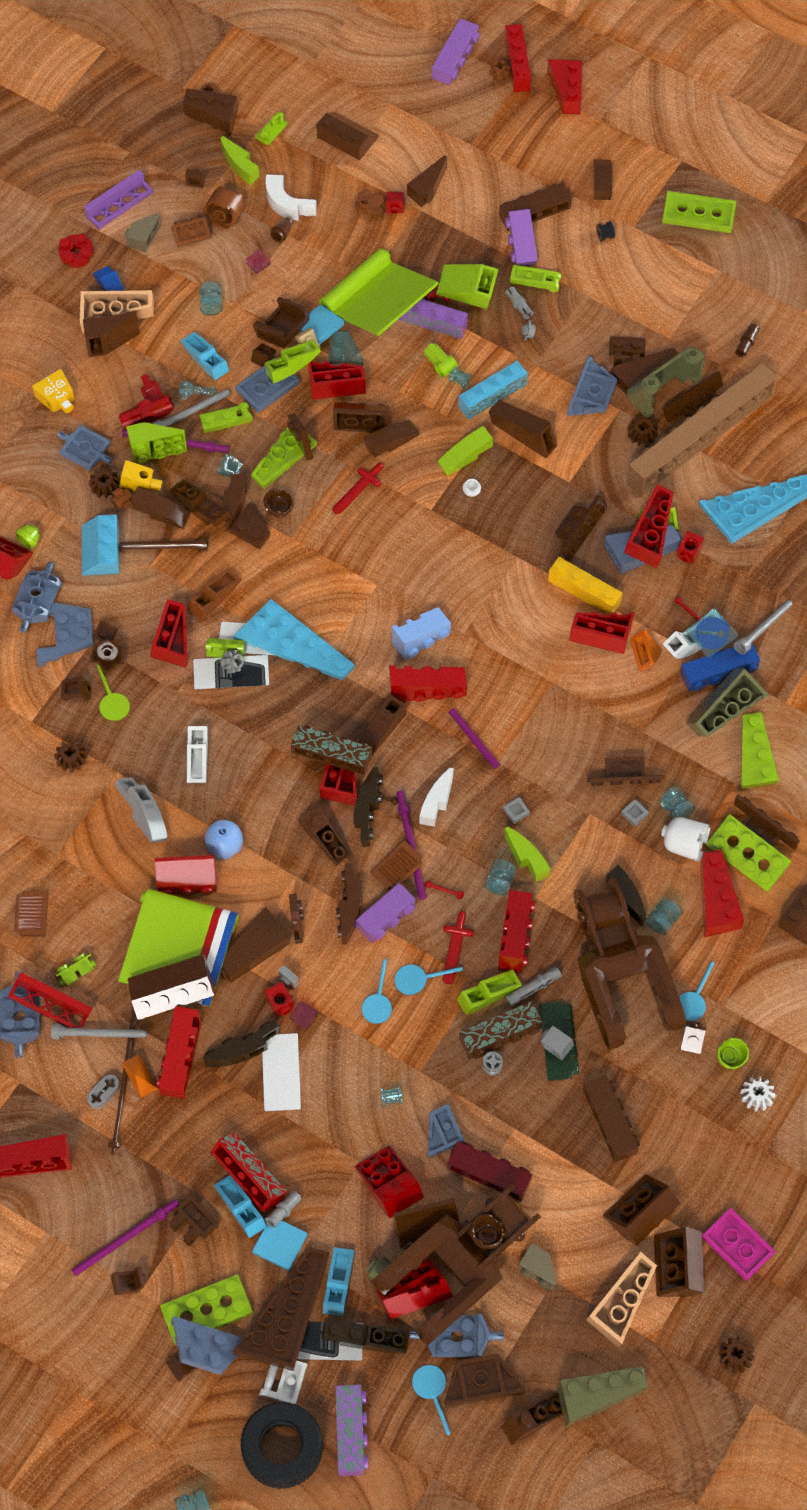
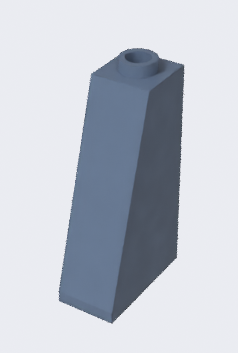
[603,525,682,574]

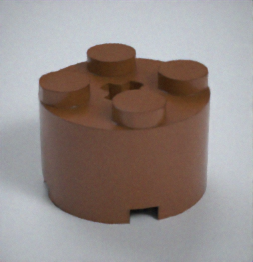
[203,186,244,229]

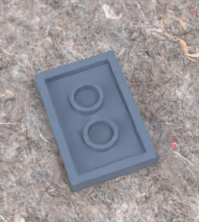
[235,357,300,414]

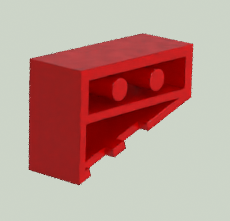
[150,599,188,668]
[569,612,635,654]
[319,764,357,806]

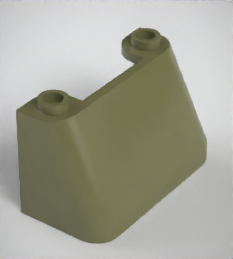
[626,347,705,418]

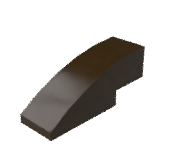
[606,865,646,926]

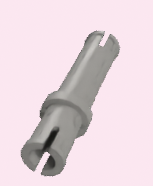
[505,966,562,1007]

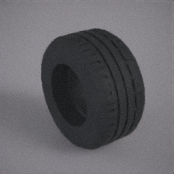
[240,1402,323,1489]

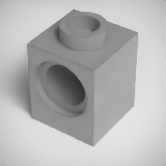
[541,1026,574,1060]

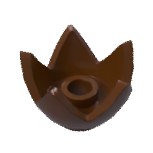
[90,639,124,673]

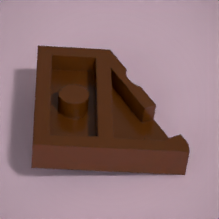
[287,413,313,461]
[229,503,270,549]
[289,893,304,944]

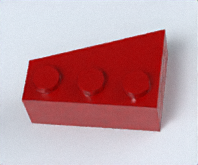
[547,59,582,115]
[308,360,366,400]
[375,1258,453,1319]

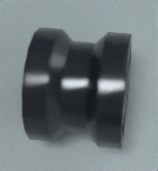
[596,221,615,242]

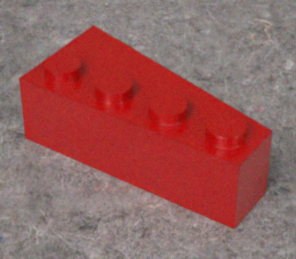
[623,484,674,569]
[389,665,467,703]
[700,849,744,938]
[498,890,536,973]
[157,1006,201,1099]
[0,1134,72,1178]

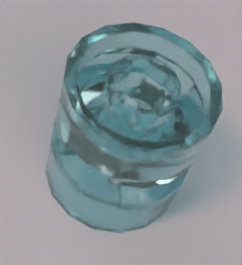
[199,282,223,315]
[659,786,695,819]
[484,859,517,896]
[646,897,683,935]
[174,1488,211,1510]

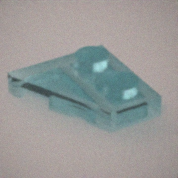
[329,331,363,366]

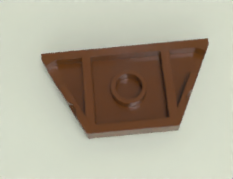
[444,1353,525,1408]

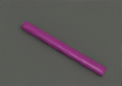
[448,708,500,769]

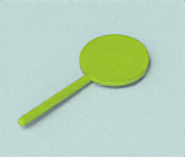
[97,664,130,721]

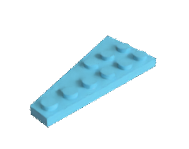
[698,474,807,544]
[233,599,355,680]

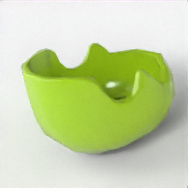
[717,1038,749,1070]

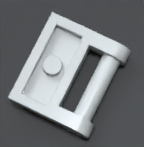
[259,1361,308,1404]

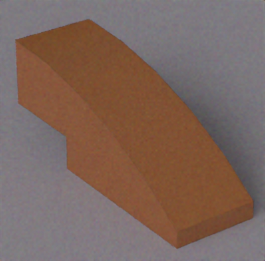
[187,568,241,620]

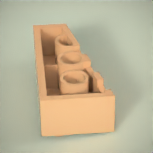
[80,290,154,333]
[586,1252,657,1347]

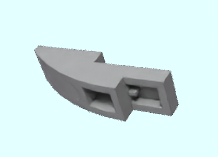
[114,777,168,843]

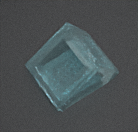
[216,454,242,477]

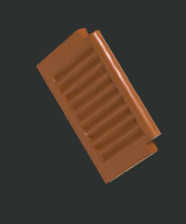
[371,840,423,890]
[14,891,48,937]

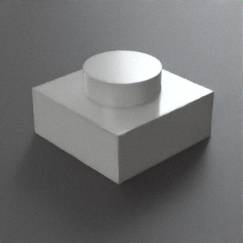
[503,797,530,824]
[621,800,649,827]
[278,965,299,990]

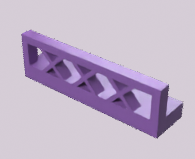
[84,170,153,230]

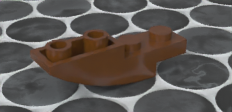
[170,479,231,527]
[336,863,362,945]

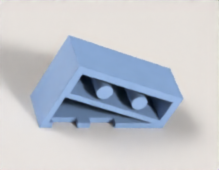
[392,607,451,660]

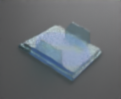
[686,608,739,659]

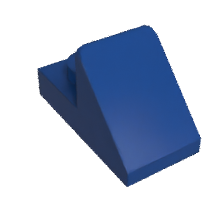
[93,265,124,291]

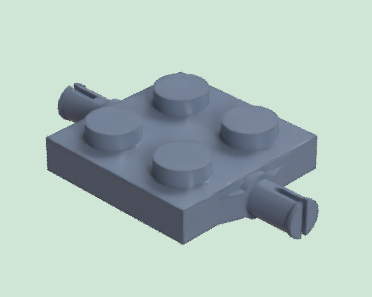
[57,425,113,471]

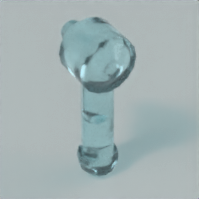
[179,381,217,400]

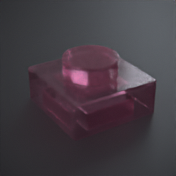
[245,250,270,274]
[290,1001,317,1029]

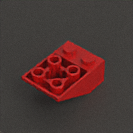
[355,1146,424,1219]

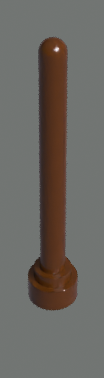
[119,537,208,551]

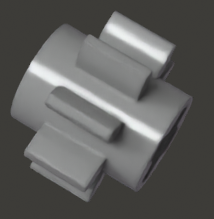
[220,650,244,674]

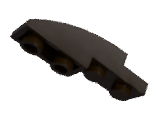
[353,767,383,846]
[203,1020,280,1067]
[321,1317,409,1354]

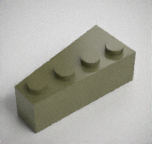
[686,668,769,737]
[557,1366,647,1428]

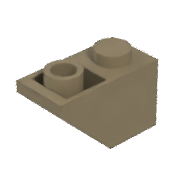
[518,1243,557,1291]

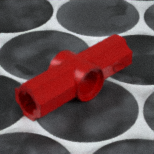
[119,394,175,429]

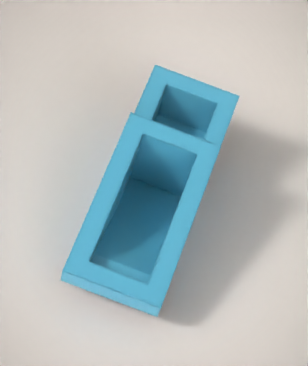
[181,332,229,380]
[214,1175,266,1238]
[323,1247,354,1316]

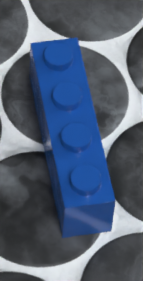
[680,643,760,692]

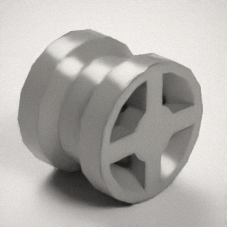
[482,1051,503,1076]

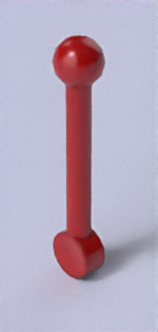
[674,597,702,623]
[425,881,464,899]

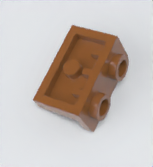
[171,215,211,247]

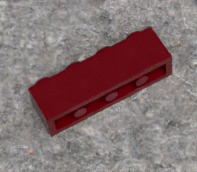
[447,1141,533,1202]

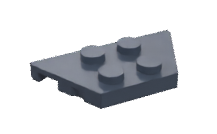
[567,356,617,416]
[171,1316,243,1375]

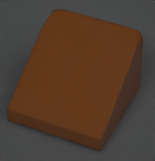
[251,344,277,367]

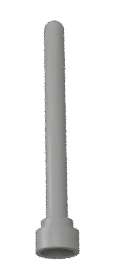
[152,389,230,427]
[734,600,793,655]
[51,1023,148,1040]

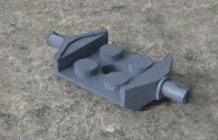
[11,562,62,633]
[0,971,40,1058]
[410,1313,504,1358]

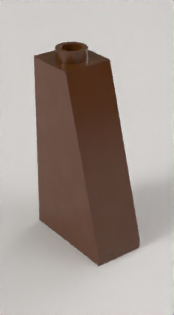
[611,348,679,396]
[489,400,557,458]
[220,907,290,983]

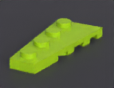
[251,427,317,489]
[741,712,779,789]

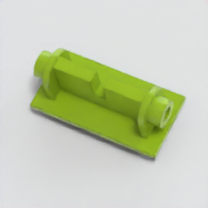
[254,112,289,146]
[206,638,245,659]
[54,953,96,987]

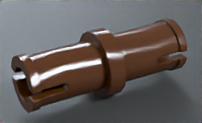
[735,324,760,357]

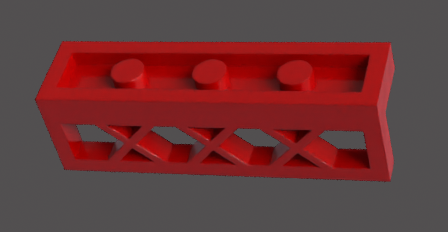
[8,972,92,1028]

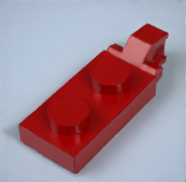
[141,373,172,421]

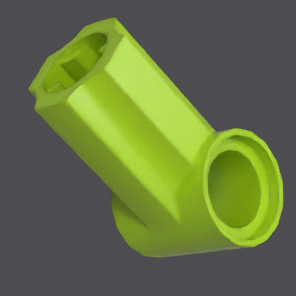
[424,343,458,378]

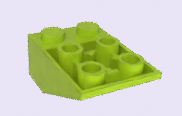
[436,264,499,309]
[126,422,187,463]

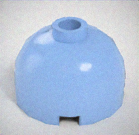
[204,820,243,860]

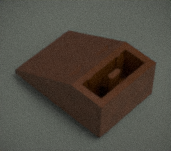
[83,312,139,357]

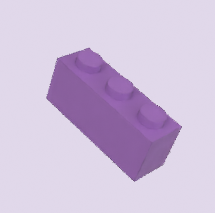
[505,209,538,266]
[356,883,415,943]

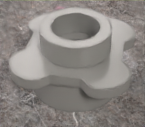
[521,320,535,341]

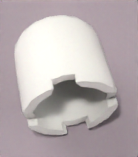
[661,817,710,862]

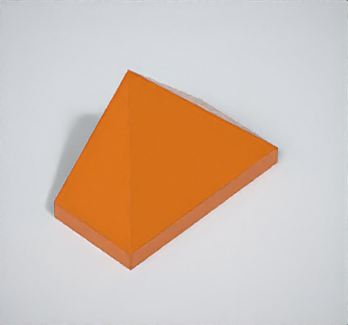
[630,630,663,671]
[121,1054,158,1099]

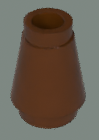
[270,217,293,242]

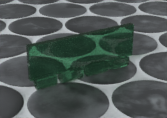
[539,1002,580,1081]

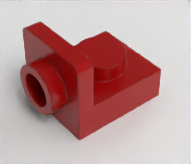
[386,192,404,214]

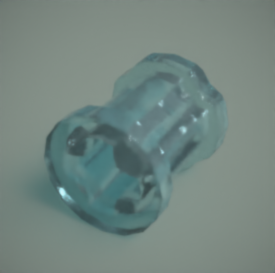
[449,366,472,389]
[380,1086,403,1107]

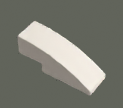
[187,726,208,783]
[419,768,454,827]

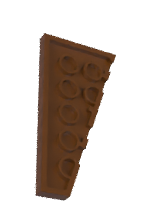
[233,1247,329,1371]

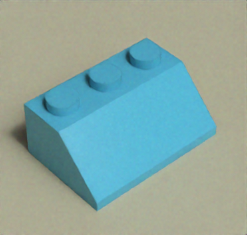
[82,514,119,576]

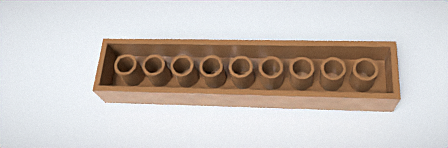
[627,363,778,497]

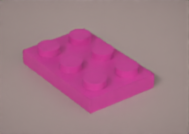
[702,1208,776,1282]

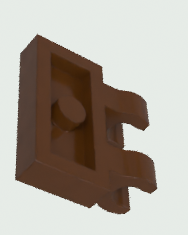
[609,336,646,366]
[169,1195,219,1246]

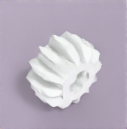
[740,1077,775,1112]

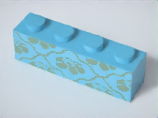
[458,361,528,420]

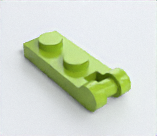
[510,265,562,292]
[200,402,253,433]

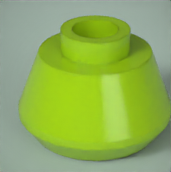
[15,525,40,548]

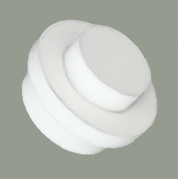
[463,479,481,497]

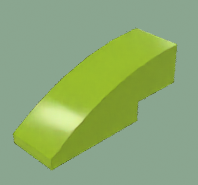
[221,136,259,186]
[265,339,321,384]
[437,426,493,476]
[504,827,550,882]
[457,969,522,1016]

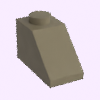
[124,215,161,253]

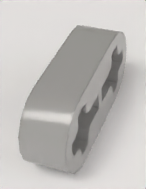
[87,1074,120,1110]

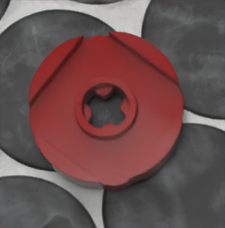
[58,234,94,268]

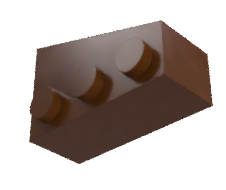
[183,89,238,136]

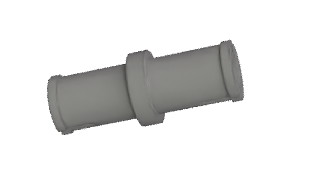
[505,287,533,319]
[265,1191,301,1228]

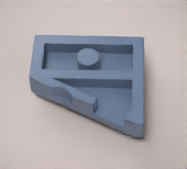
[427,1104,465,1158]

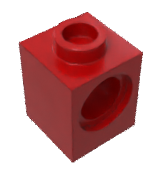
[676,531,704,564]
[264,982,294,1017]

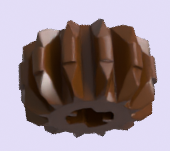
[627,416,658,447]
[89,467,120,499]
[54,739,88,773]
[718,1337,755,1374]

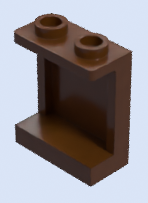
[253,297,310,349]

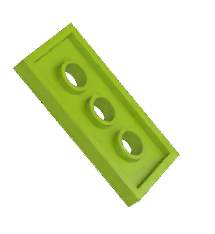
[662,191,737,233]
[706,814,792,892]
[160,1274,253,1346]

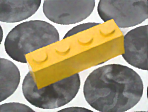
[548,557,622,615]

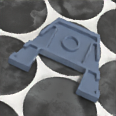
[36,602,93,667]

